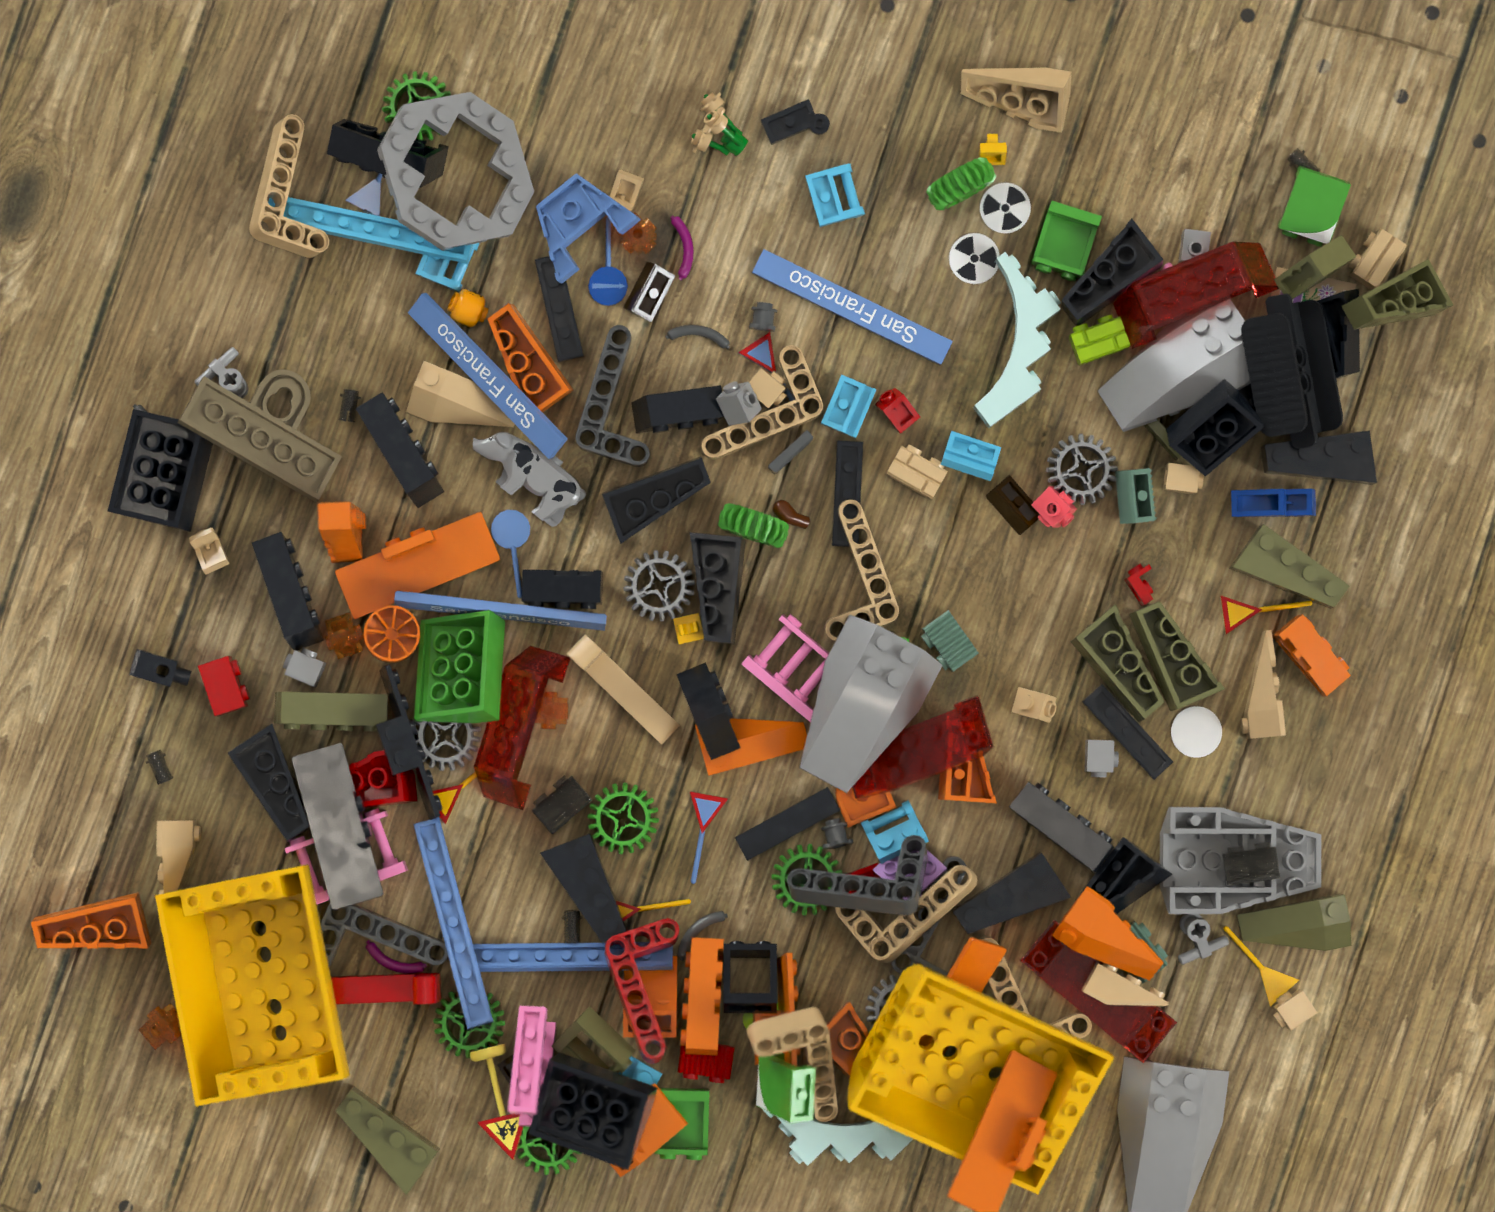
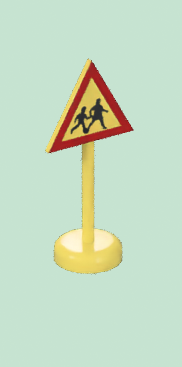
[469,1044,524,1160]

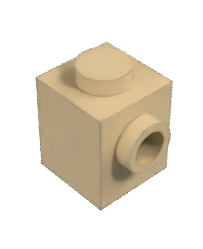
[749,368,788,408]
[1163,463,1204,495]
[1273,989,1317,1030]

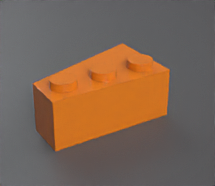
[1272,614,1351,697]

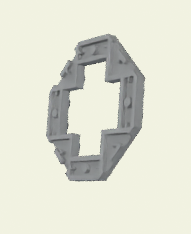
[377,92,534,251]

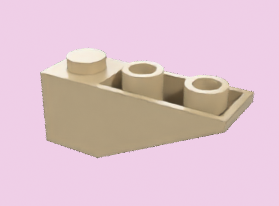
[1081,962,1169,1006]

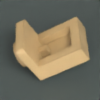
[610,170,644,212]
[189,528,230,575]
[1012,687,1057,723]

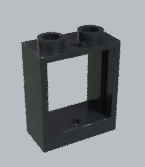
[723,941,777,1013]

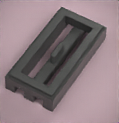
[768,430,813,474]

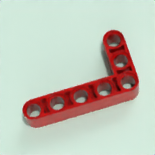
[604,918,680,1064]
[331,973,441,1004]

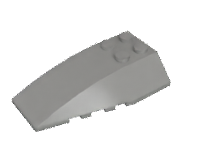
[1097,290,1251,432]
[799,615,942,793]
[1160,807,1321,914]
[1117,1056,1229,1212]

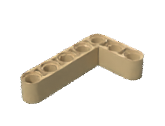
[249,114,329,258]
[702,345,823,460]
[824,500,899,641]
[567,634,680,744]
[835,865,977,963]
[980,937,1092,1039]
[747,1007,838,1122]

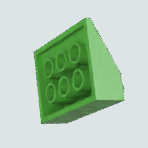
[414,610,505,723]

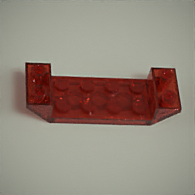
[1113,241,1279,349]
[474,646,571,810]
[852,696,994,799]
[1020,920,1177,1063]

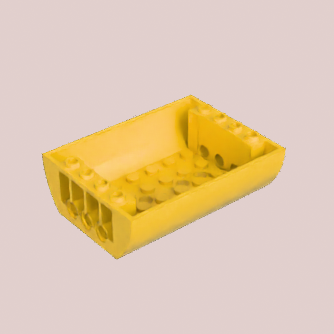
[155,864,350,1106]
[848,964,1115,1194]

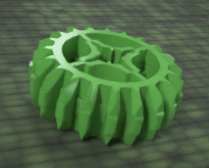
[382,71,451,141]
[926,157,996,210]
[718,503,789,548]
[587,783,659,854]
[771,844,842,916]
[433,991,506,1058]
[517,1126,582,1175]

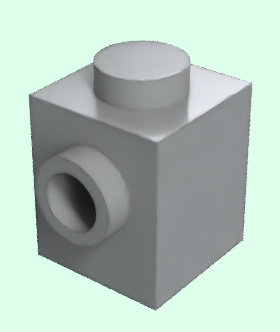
[1178,229,1211,270]
[716,381,762,426]
[283,648,327,687]
[1085,740,1119,777]

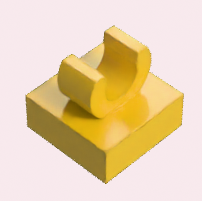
[979,134,1007,165]
[673,613,704,645]

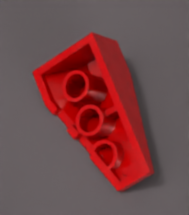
[349,750,418,808]

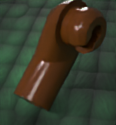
[772,500,810,529]

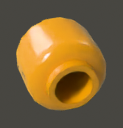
[447,289,489,328]

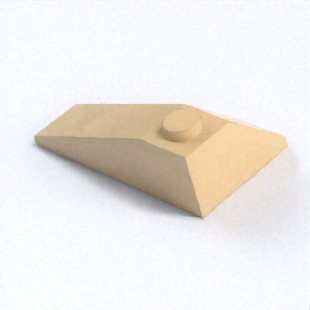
[961,68,1071,133]
[406,361,515,428]
[1241,630,1286,739]
[157,820,201,927]

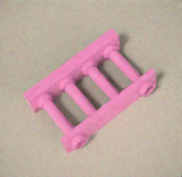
[742,614,829,723]
[284,808,408,904]
[508,1006,557,1127]

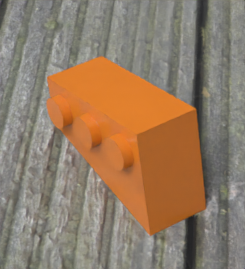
[938,720,997,803]

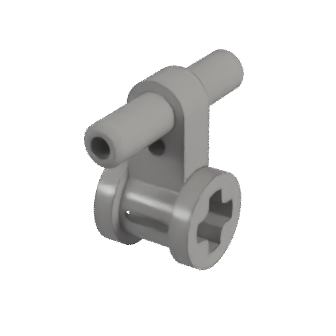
[194,347,248,398]
[1178,914,1229,965]

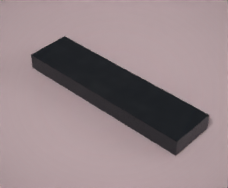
[534,256,584,363]
[832,440,863,547]
[1082,684,1173,780]
[735,787,840,861]

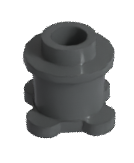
[749,302,778,332]
[821,818,854,849]

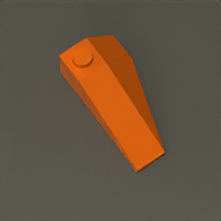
[695,718,807,776]
[1052,886,1164,981]

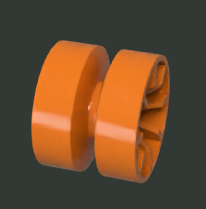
[364,605,420,663]

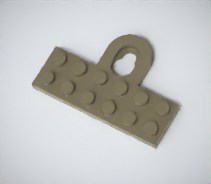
[178,369,342,503]

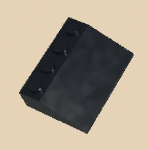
[107,409,213,532]
[529,1052,658,1170]

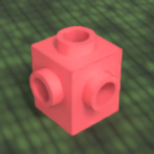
[1031,486,1077,528]

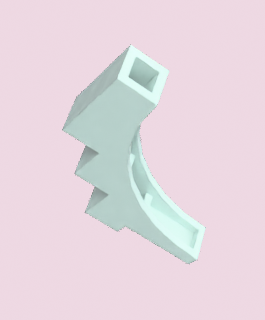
[973,252,1061,429]
[762,1109,913,1166]

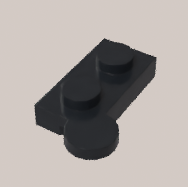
[761,99,830,145]

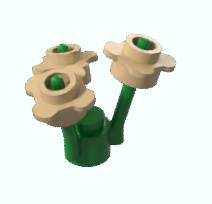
[691,92,748,156]

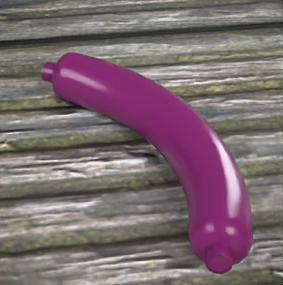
[670,216,694,280]
[365,940,427,974]

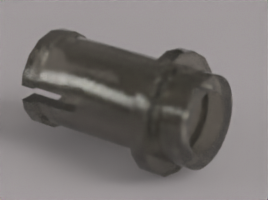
[1287,148,1321,172]
[338,389,361,423]
[145,749,173,785]
[562,910,583,943]

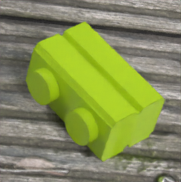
[1068,314,1130,366]

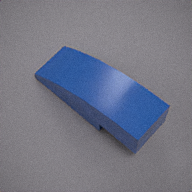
[1231,489,1316,517]

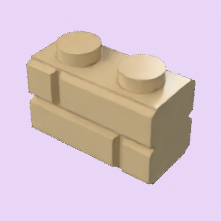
[1349,228,1407,290]
[886,444,948,500]

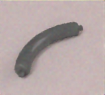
[665,325,730,350]
[677,911,728,961]

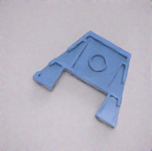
[536,174,641,284]

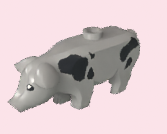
[473,432,586,527]

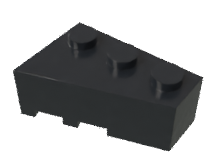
[1317,289,1360,379]
[631,385,724,434]
[522,570,603,609]
[676,662,740,760]
[1075,837,1173,914]

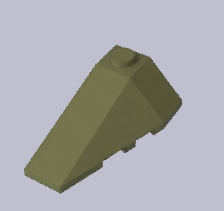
[1237,894,1352,951]

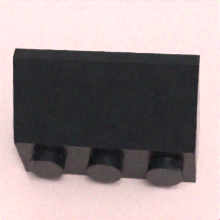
[1166,379,1265,477]

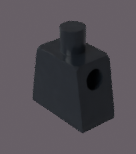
[129,649,192,687]

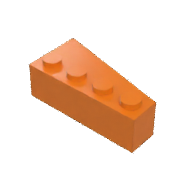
[318,502,366,563]
[680,937,724,1056]

